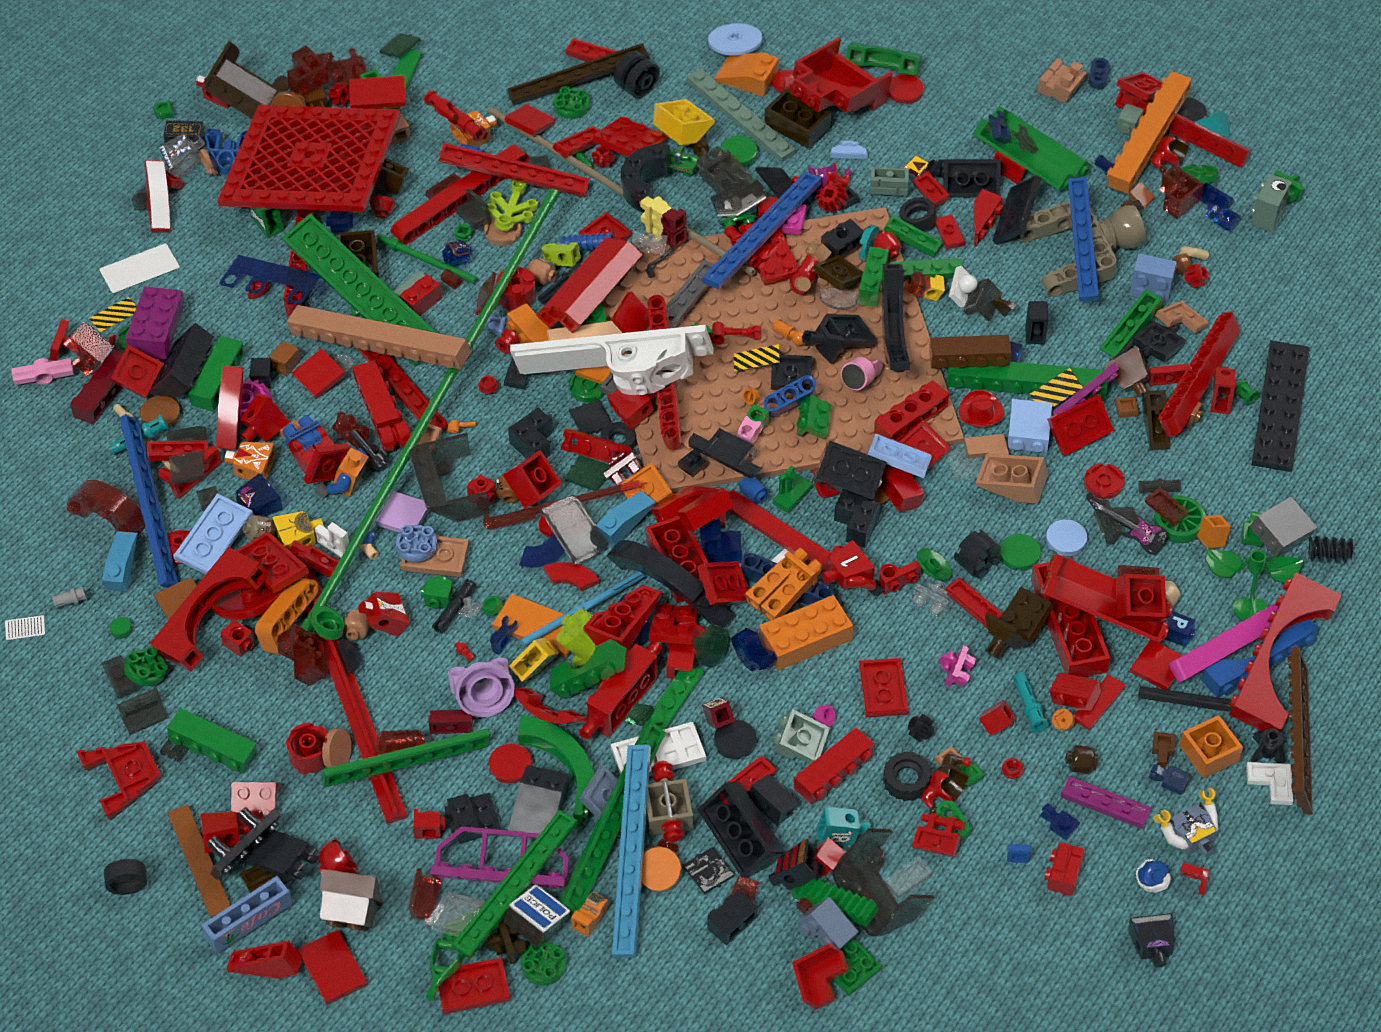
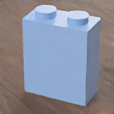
[1007,399,1052,453]

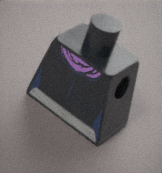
[1128,913,1174,968]

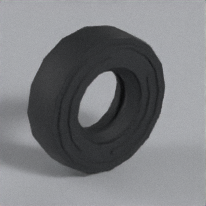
[600,422,636,455]

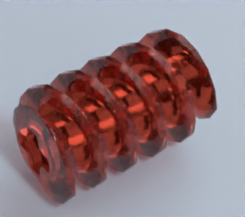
[376,729,425,755]

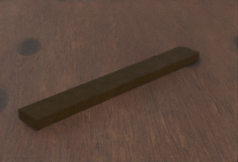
[507,43,649,106]

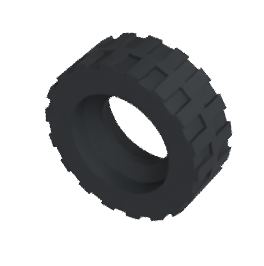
[883,751,932,801]

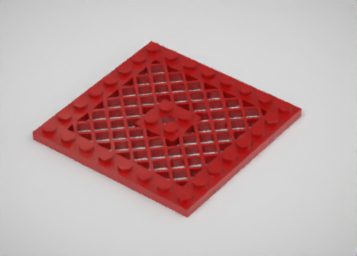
[217,105,401,212]

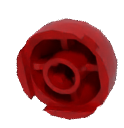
[318,837,360,874]

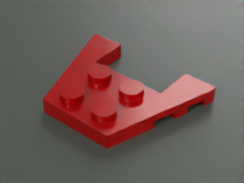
[76,741,161,820]

